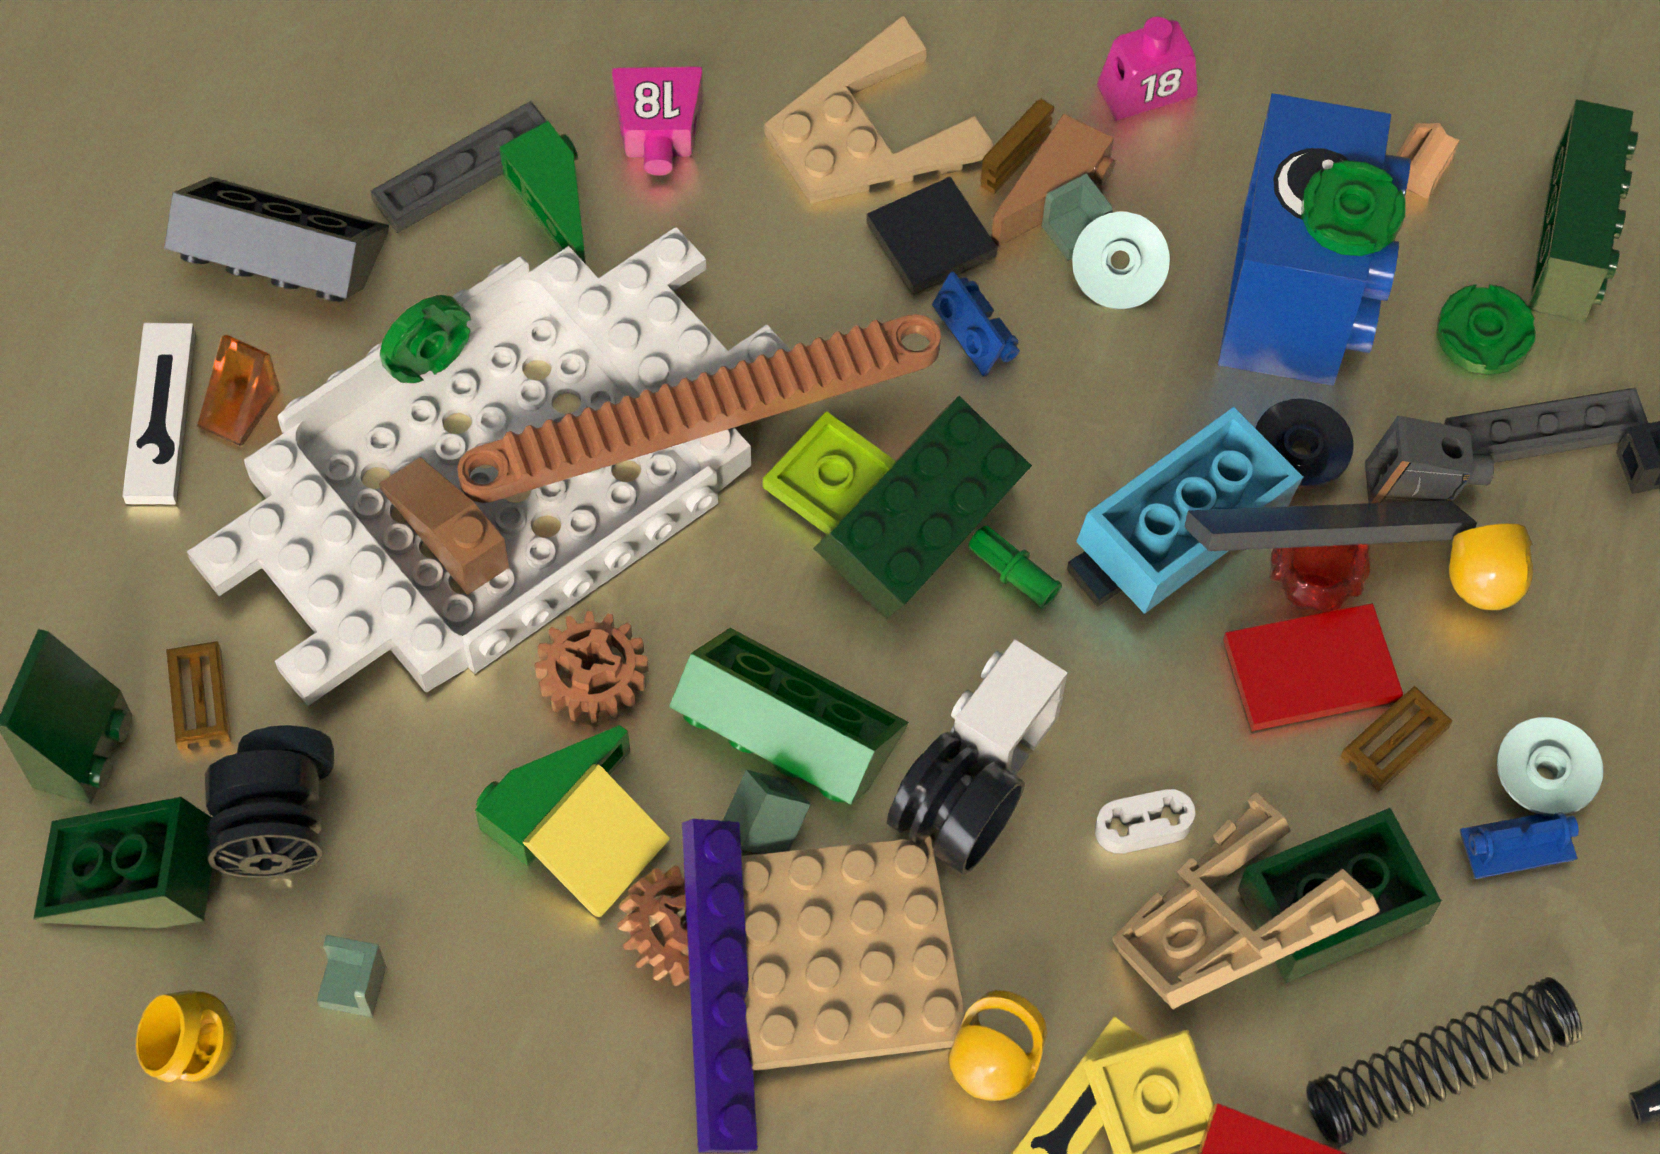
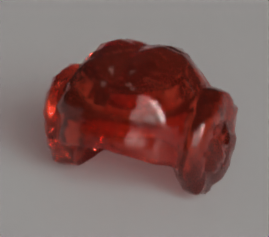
[1269,544,1370,613]

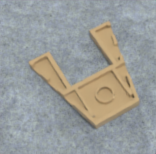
[764,16,995,203]
[1112,792,1380,1009]

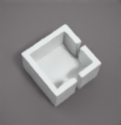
[950,639,1068,776]

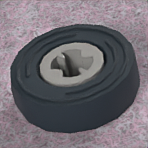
[237,725,334,781]

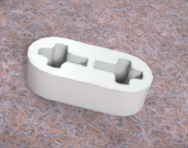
[1095,789,1195,854]

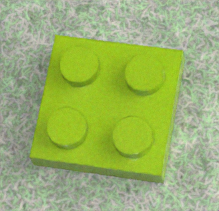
[763,411,896,534]

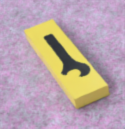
[1012,1016,1149,1154]

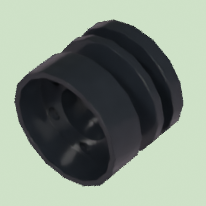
[887,732,1025,875]
[205,749,323,878]

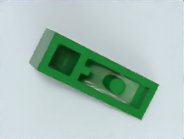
[499,121,586,264]
[475,725,630,866]

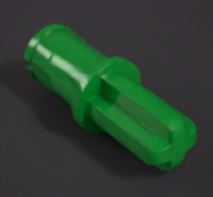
[968,526,1062,609]

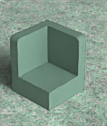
[1042,173,1113,260]
[723,770,811,854]
[317,935,386,1017]

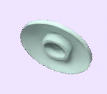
[1072,212,1170,309]
[1497,717,1603,816]

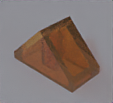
[197,335,280,446]

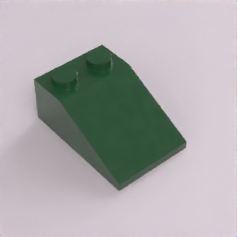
[0,629,132,804]
[33,797,212,928]

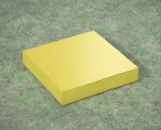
[522,764,670,917]
[1083,1029,1215,1154]

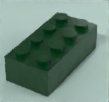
[1528,99,1638,322]
[813,396,1032,619]

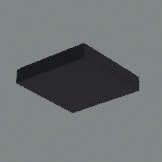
[866,176,998,294]

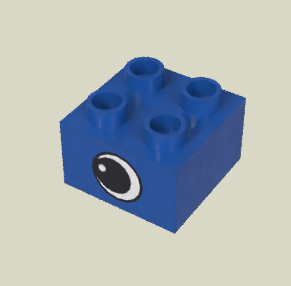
[1218,93,1411,386]

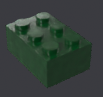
[1237,808,1442,983]

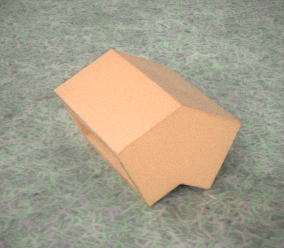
[1396,123,1460,199]

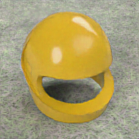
[1449,523,1533,610]
[136,990,237,1083]
[948,990,1047,1101]

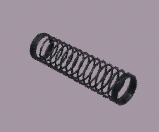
[1306,977,1582,1148]

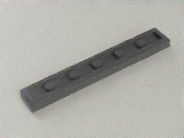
[1184,500,1477,551]

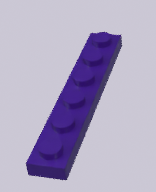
[682,819,758,1153]

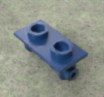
[932,271,1020,376]
[1460,812,1579,879]

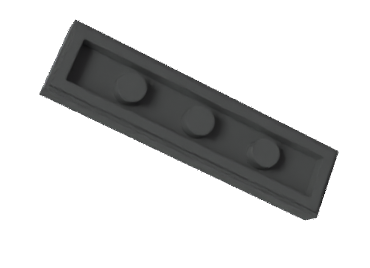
[370,101,547,233]
[1444,387,1648,463]

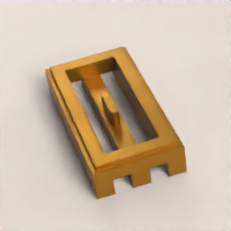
[980,98,1054,195]
[166,641,231,750]
[1341,685,1453,792]

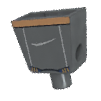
[1365,416,1494,503]

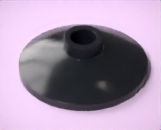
[1255,398,1354,488]

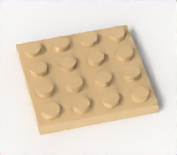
[741,837,965,1071]

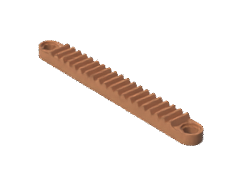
[457,314,941,503]

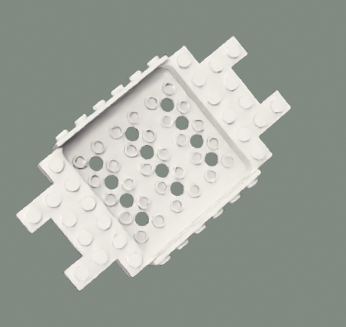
[187,227,791,707]

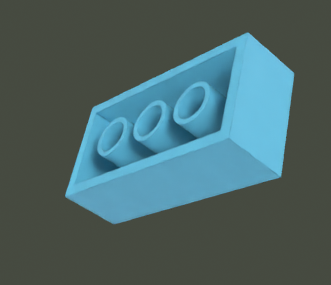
[1076,407,1303,614]

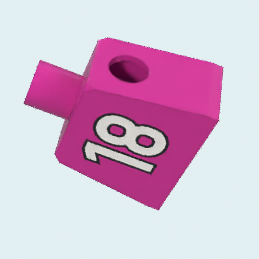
[1097,17,1198,121]
[612,67,703,176]

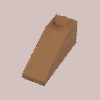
[991,113,1115,246]
[379,457,509,595]

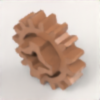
[535,611,649,724]
[617,866,690,986]

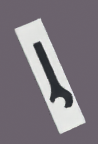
[122,323,196,504]

